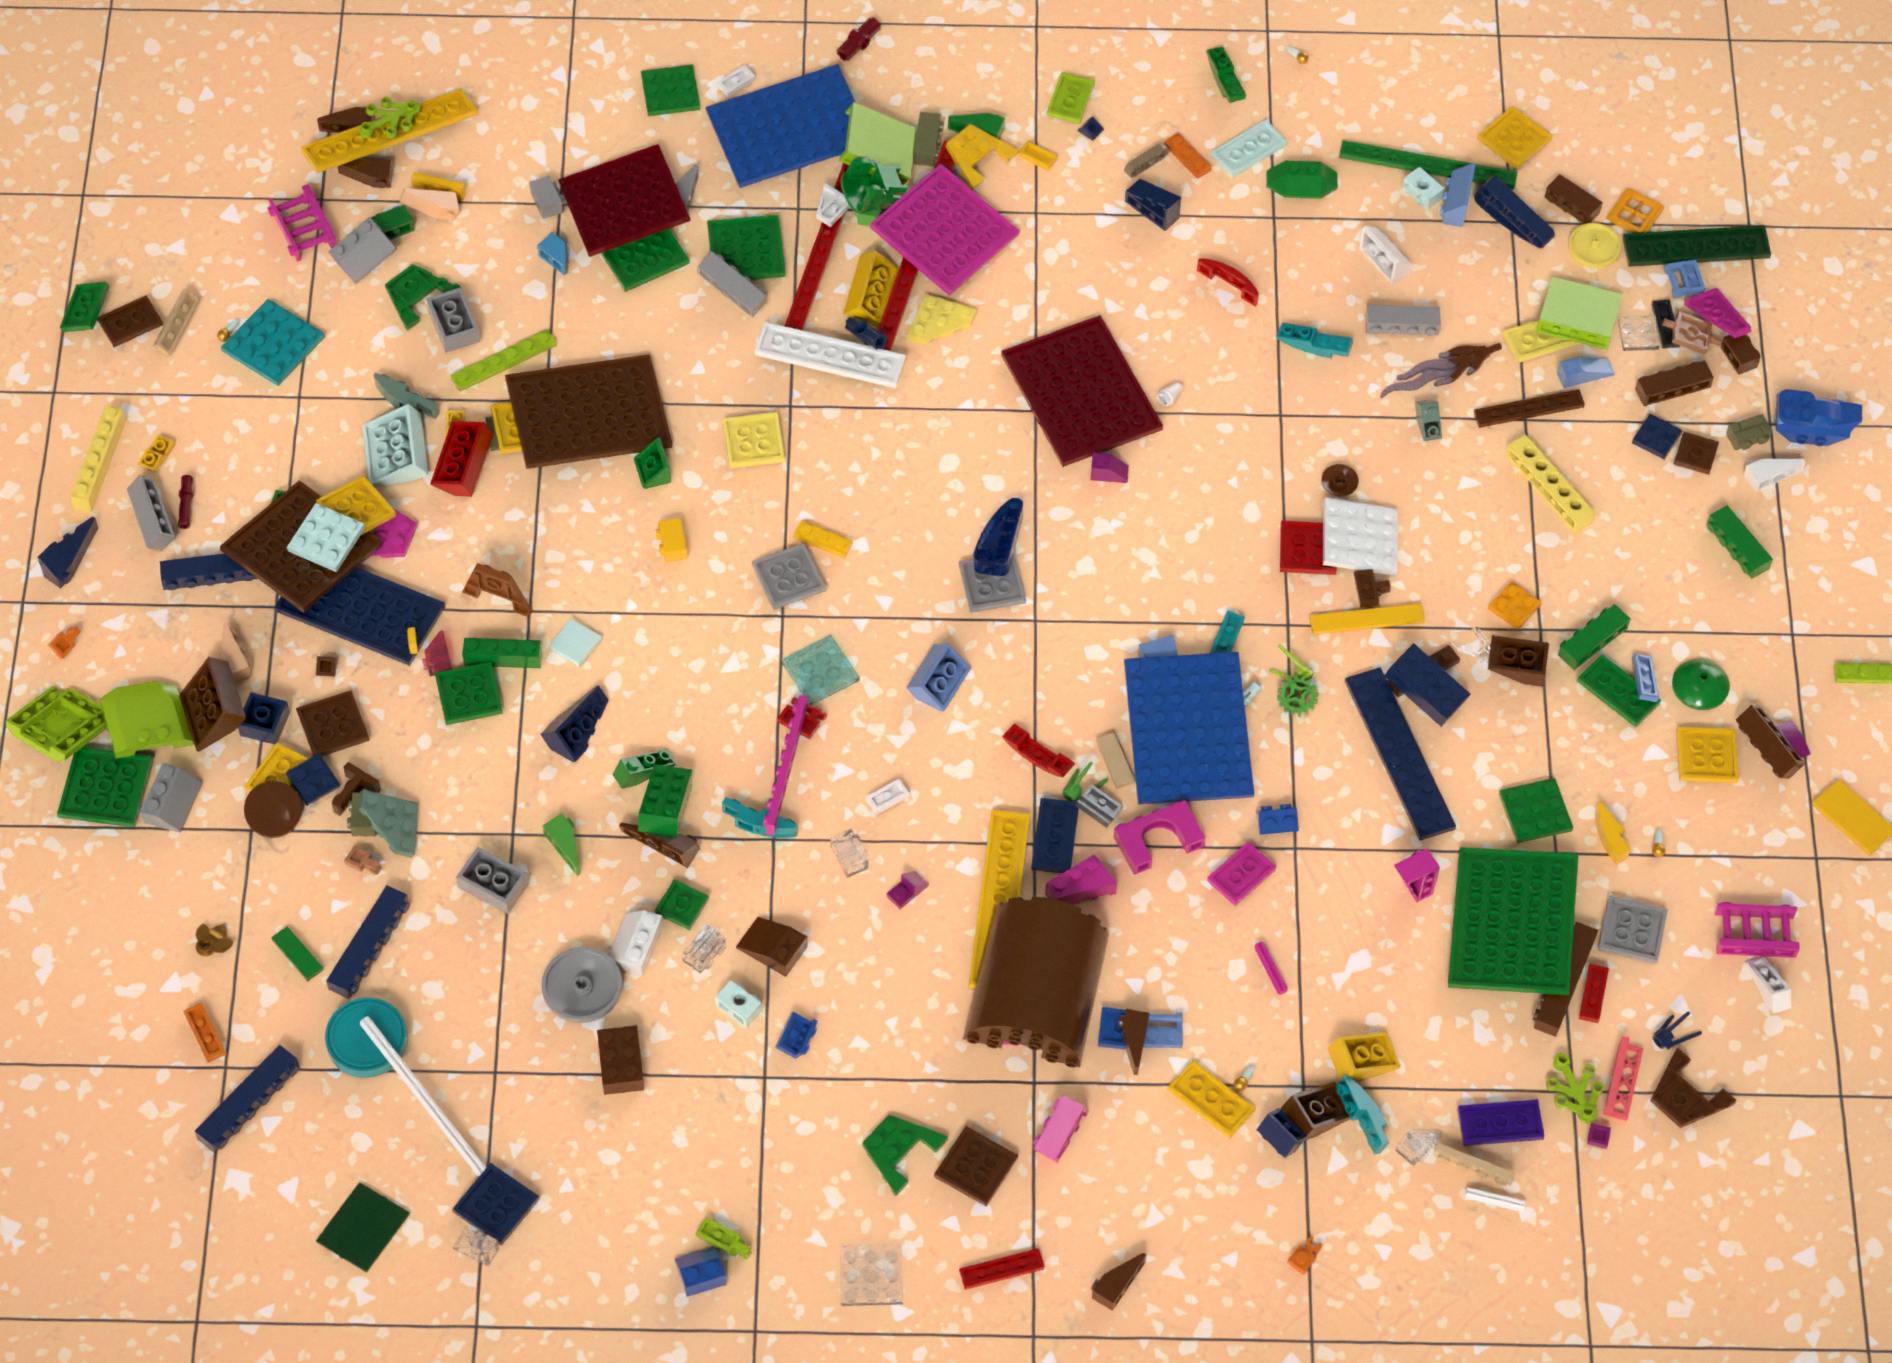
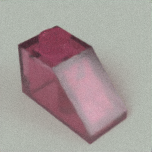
[422,630,452,677]

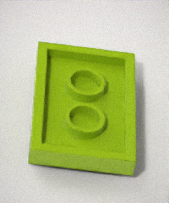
[1047,72,1095,124]

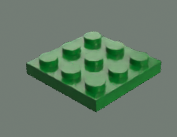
[641,64,700,116]
[435,662,503,725]
[1499,778,1574,844]

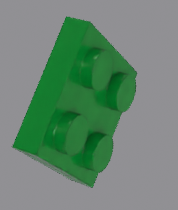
[655,880,709,930]

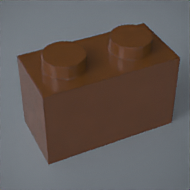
[1720,334,1761,375]

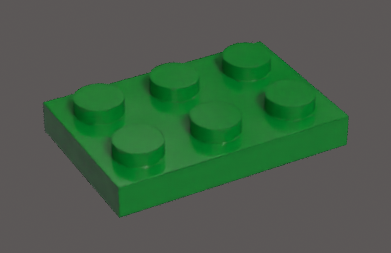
[59,282,110,332]

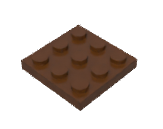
[296,690,370,757]
[934,1126,1018,1207]

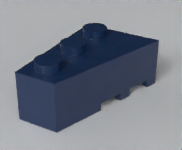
[1125,179,1181,231]

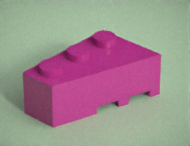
[1394,848,1440,903]
[1045,854,1117,905]

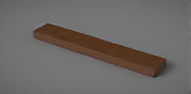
[1474,389,1585,428]

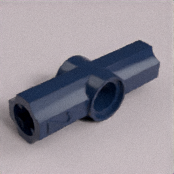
[845,316,887,350]

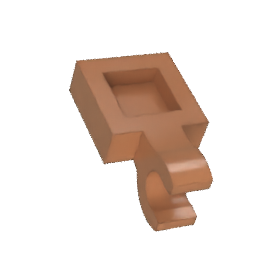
[344,845,381,875]

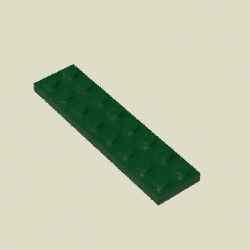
[1623,225,1771,267]

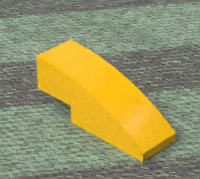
[1594,801,1631,865]

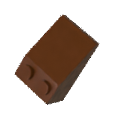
[1488,635,1549,687]
[736,917,808,977]
[1280,1082,1350,1141]

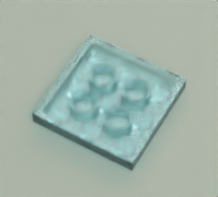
[781,635,860,705]

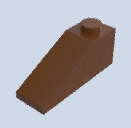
[317,107,375,133]
[337,160,392,188]
[1118,1008,1150,1076]
[1091,1253,1147,1311]

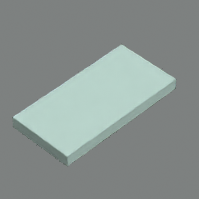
[1210,119,1288,178]

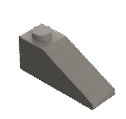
[676,165,699,212]

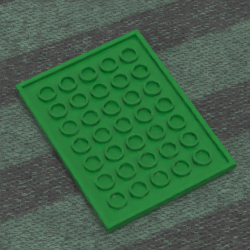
[1448,847,1579,995]

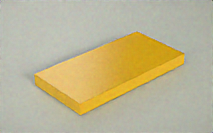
[1812,779,1892,856]
[1167,1060,1256,1139]

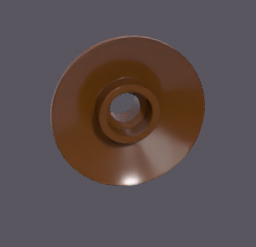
[1321,464,1359,497]

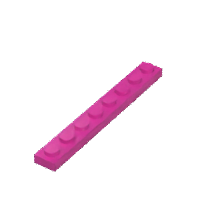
[763,695,807,836]

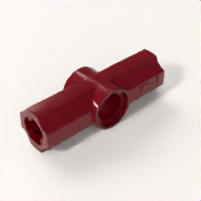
[837,17,881,61]

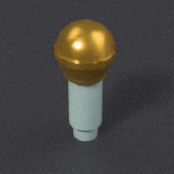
[1286,46,1309,64]
[217,319,239,342]
[1652,829,1666,857]
[1233,1065,1255,1091]

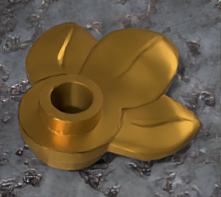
[195,924,233,956]

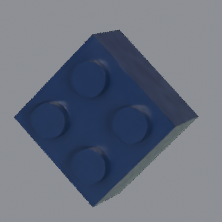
[238,692,290,745]

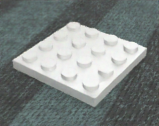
[1323,498,1398,576]

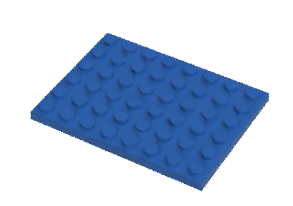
[705,64,856,188]
[1124,652,1254,805]

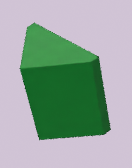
[633,438,671,489]

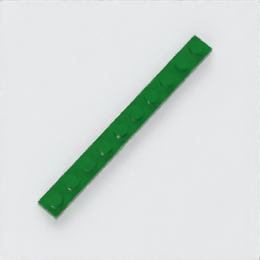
[1339,140,1518,190]

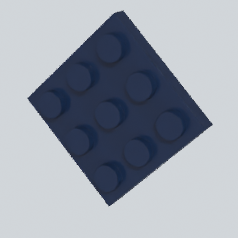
[452,1163,540,1246]

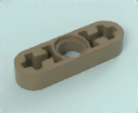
[1124,143,1169,178]

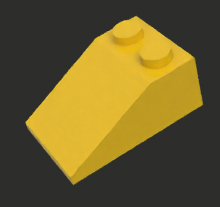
[1327,1032,1401,1082]

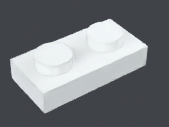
[717,65,756,97]
[866,779,909,815]

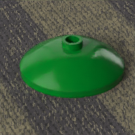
[1672,659,1730,710]

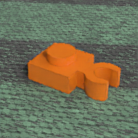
[1287,1236,1322,1275]

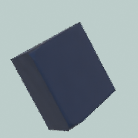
[1077,116,1104,141]

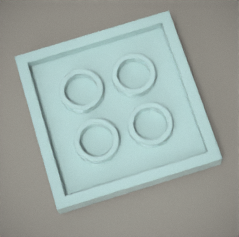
[287,503,366,572]

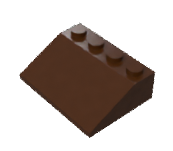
[179,656,246,752]

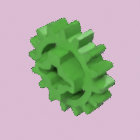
[1277,675,1319,717]

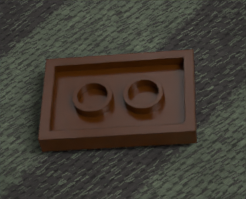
[97,295,163,348]

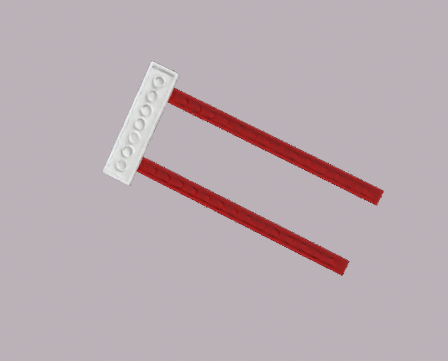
[755,140,955,388]

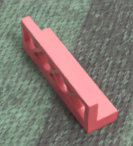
[1603,1036,1644,1121]

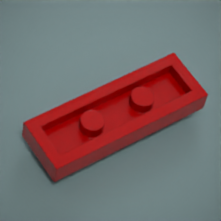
[1579,963,1609,1023]

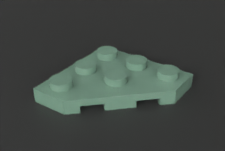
[359,790,418,858]

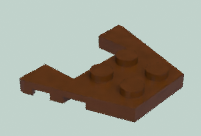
[1650,1048,1737,1128]

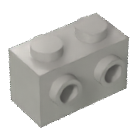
[529,175,565,219]

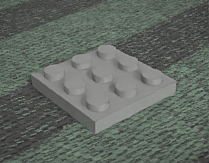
[752,543,826,610]
[959,552,1026,613]
[1598,895,1668,964]

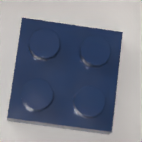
[1632,414,1683,460]
[286,753,341,806]

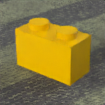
[655,518,688,563]

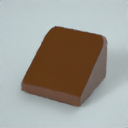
[316,656,338,677]

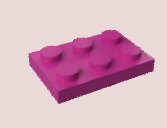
[1207,841,1277,906]

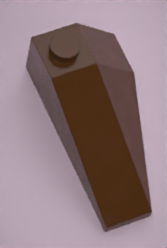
[619,822,700,868]

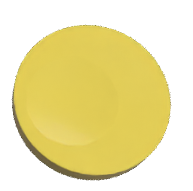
[1568,223,1621,269]

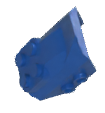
[1776,389,1862,446]

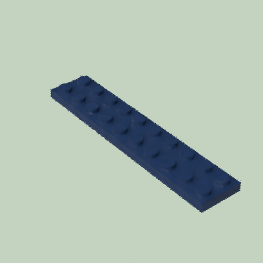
[1345,667,1456,841]

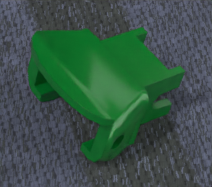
[841,157,908,214]

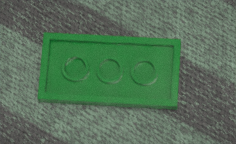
[1577,654,1661,728]

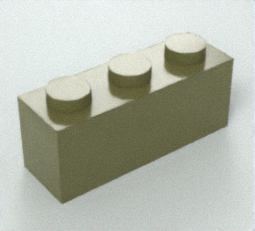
[913,112,944,167]

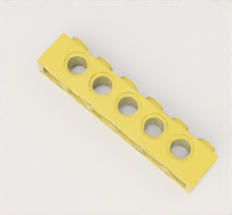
[1506,435,1595,533]

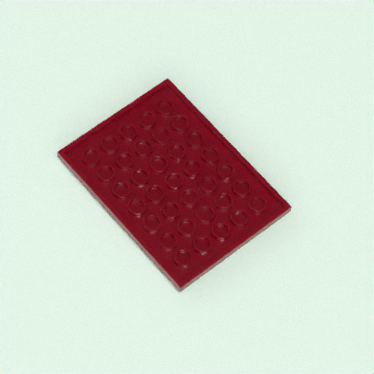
[1001,315,1163,467]

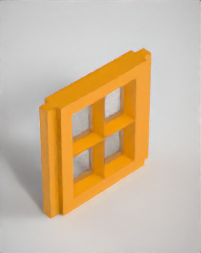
[1606,188,1664,233]

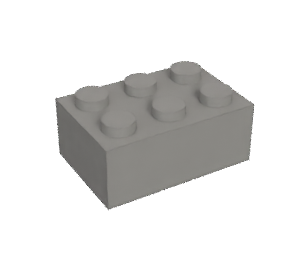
[426,288,480,353]
[456,846,529,914]

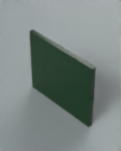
[316,1182,410,1273]

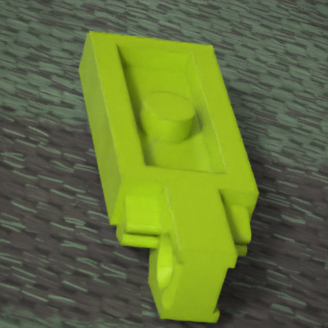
[695,1217,752,1259]

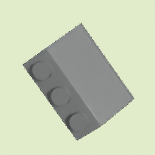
[328,217,397,284]
[140,763,202,833]

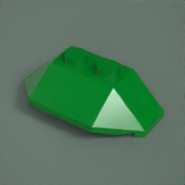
[1266,161,1338,199]

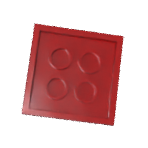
[1280,520,1337,575]

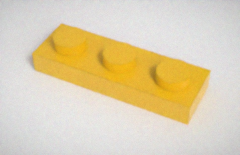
[411,172,466,200]
[794,520,853,558]

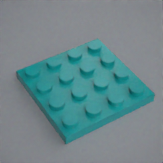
[221,299,325,386]

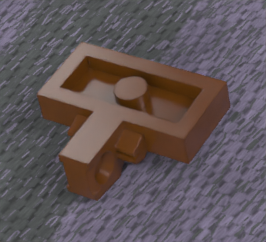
[1354,569,1391,608]

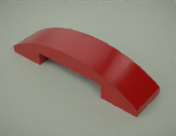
[1197,258,1259,307]
[1002,723,1075,778]

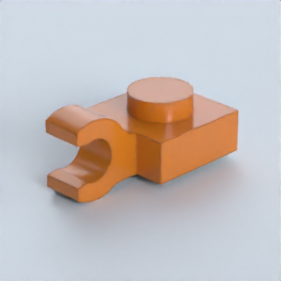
[48,626,81,659]

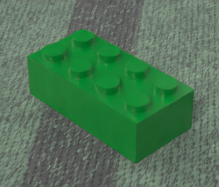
[638,764,692,837]

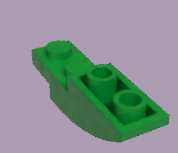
[1206,46,1246,103]

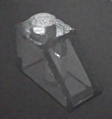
[453,1230,499,1267]

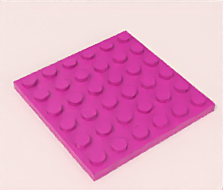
[869,164,1020,296]

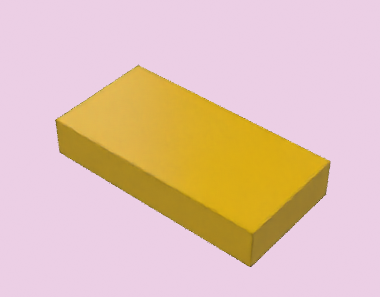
[1018,141,1058,171]

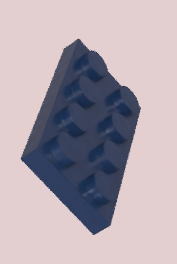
[1031,798,1079,873]

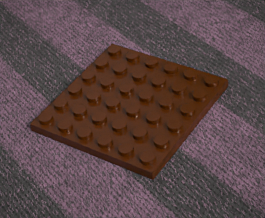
[220,480,383,613]

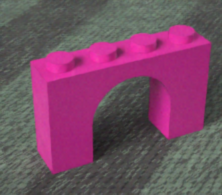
[1114,800,1205,875]

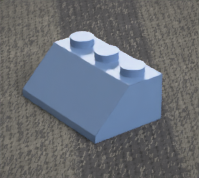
[1440,163,1476,227]
[906,643,971,712]

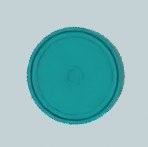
[325,998,408,1078]

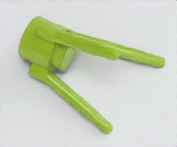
[1269,644,1314,681]

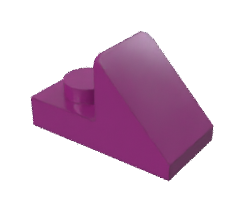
[887,871,929,909]

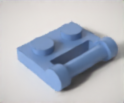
[1664,260,1706,299]
[1143,1012,1183,1048]

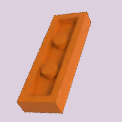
[1164,133,1212,179]
[183,1002,226,1063]

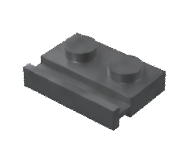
[1075,784,1123,828]

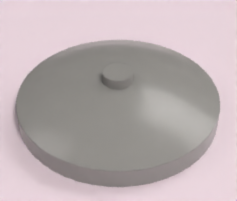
[541,947,622,1023]

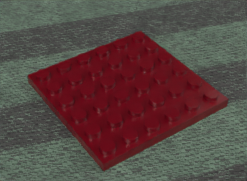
[558,144,691,257]

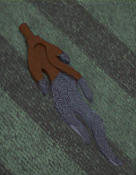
[1380,343,1502,398]

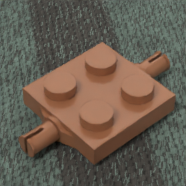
[1662,311,1722,355]

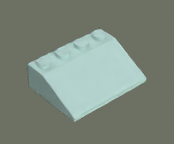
[362,404,428,487]

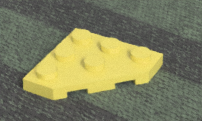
[907,293,977,344]

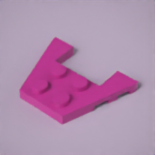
[371,508,418,558]

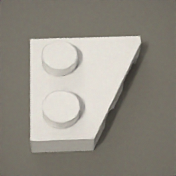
[816,183,850,227]

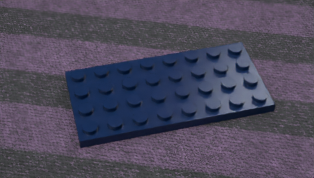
[274,568,446,666]

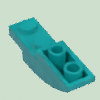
[1277,323,1353,358]
[722,797,798,838]
[1336,1075,1389,1154]

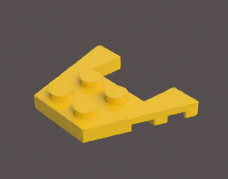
[945,124,1019,190]

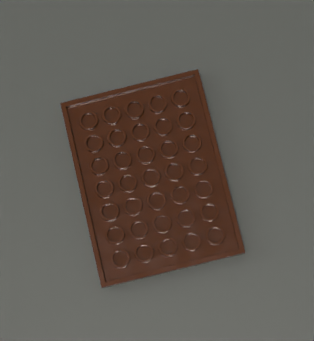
[505,354,673,469]

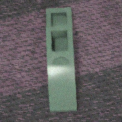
[374,373,439,419]

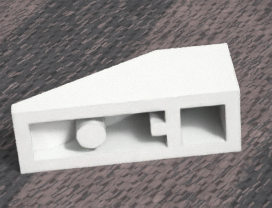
[1743,459,1806,492]
[1746,957,1791,1013]

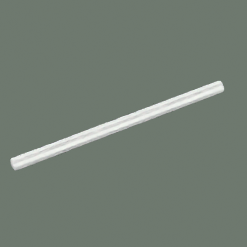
[360,1016,486,1177]

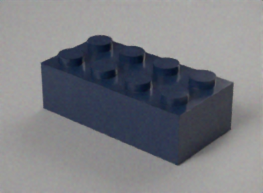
[1384,643,1471,727]

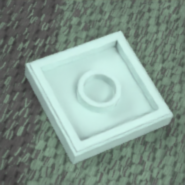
[548,619,602,667]

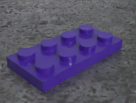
[1457,1099,1545,1146]

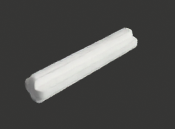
[1465,1187,1526,1212]

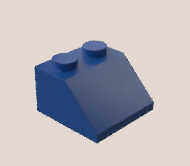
[675,1247,726,1297]

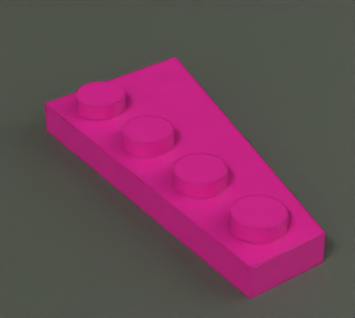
[1684,288,1751,338]

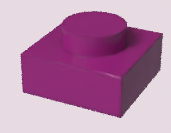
[1587,1123,1611,1149]

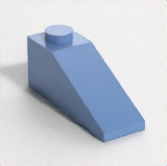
[1557,357,1615,388]

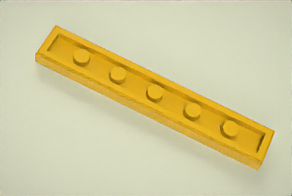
[1309,603,1425,635]

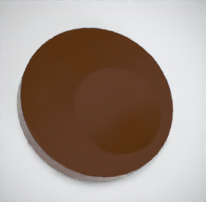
[244,781,302,838]

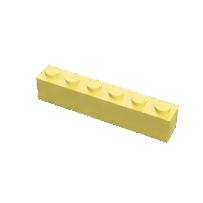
[70,405,126,512]

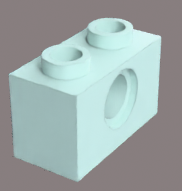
[1402,167,1444,210]
[715,980,762,1028]

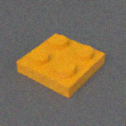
[1488,581,1542,630]

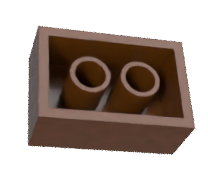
[597,1025,644,1095]

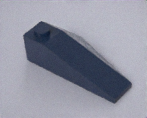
[37,516,98,589]
[540,685,609,762]

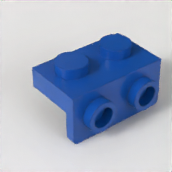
[1256,804,1299,835]
[775,1011,818,1059]

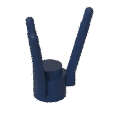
[1652,1011,1702,1050]

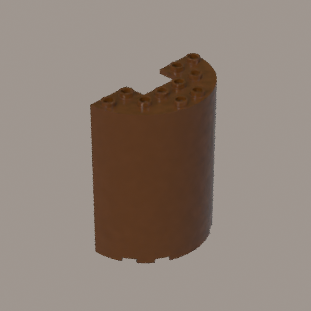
[963,897,1109,1068]

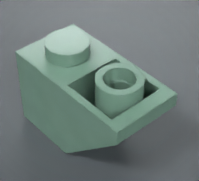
[1415,399,1442,441]

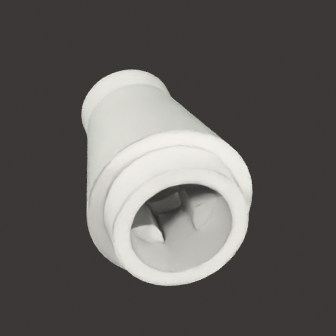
[1157,382,1183,406]

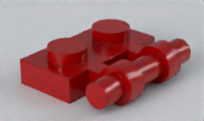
[777,697,828,739]

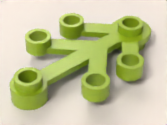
[359,97,420,138]
[1546,1053,1604,1123]

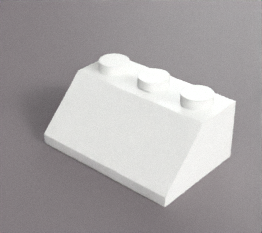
[1359,225,1411,285]
[609,910,663,977]

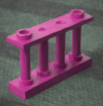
[267,184,337,262]
[1714,902,1800,958]

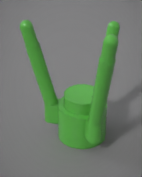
[1062,762,1108,802]

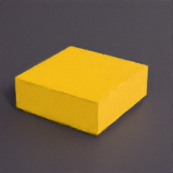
[407,627,418,654]

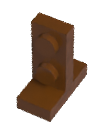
[332,762,381,816]

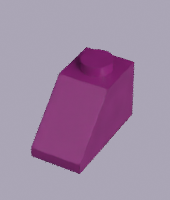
[1090,453,1129,483]

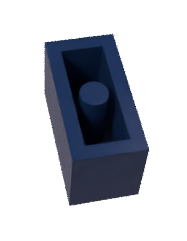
[1256,1108,1307,1158]

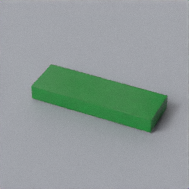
[271,926,323,982]

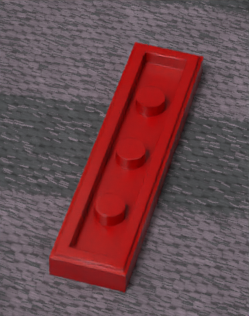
[959,1248,1045,1290]

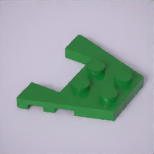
[385,264,461,331]
[862,1114,948,1196]

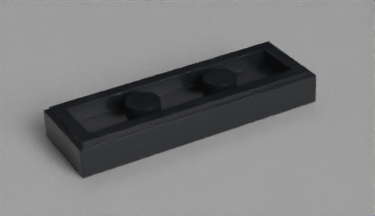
[1651,299,1680,349]

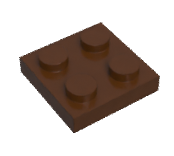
[1673,431,1719,475]

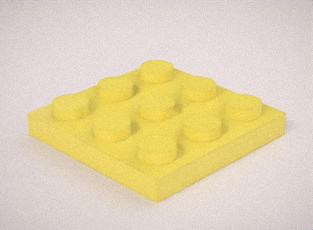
[722,412,785,469]

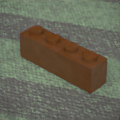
[1635,360,1714,406]
[1736,705,1806,779]

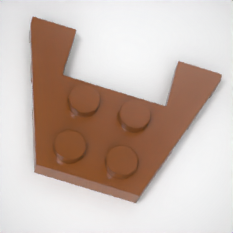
[462,563,532,617]

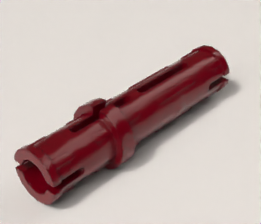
[178,475,194,529]

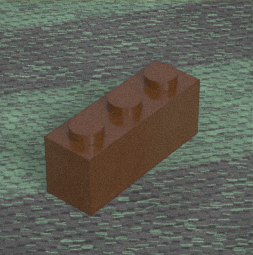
[1544,174,1603,224]

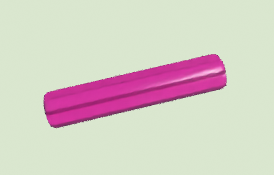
[1254,941,1288,995]

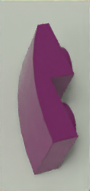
[1777,721,1811,758]

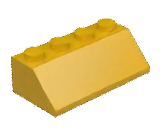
[843,250,899,328]

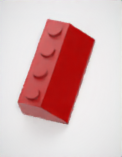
[430,421,493,497]

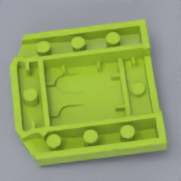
[100,681,193,758]
[6,686,107,762]

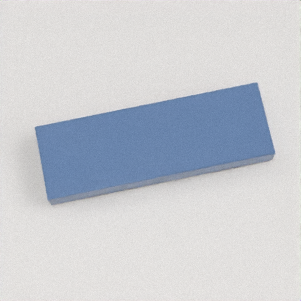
[1632,654,1659,702]

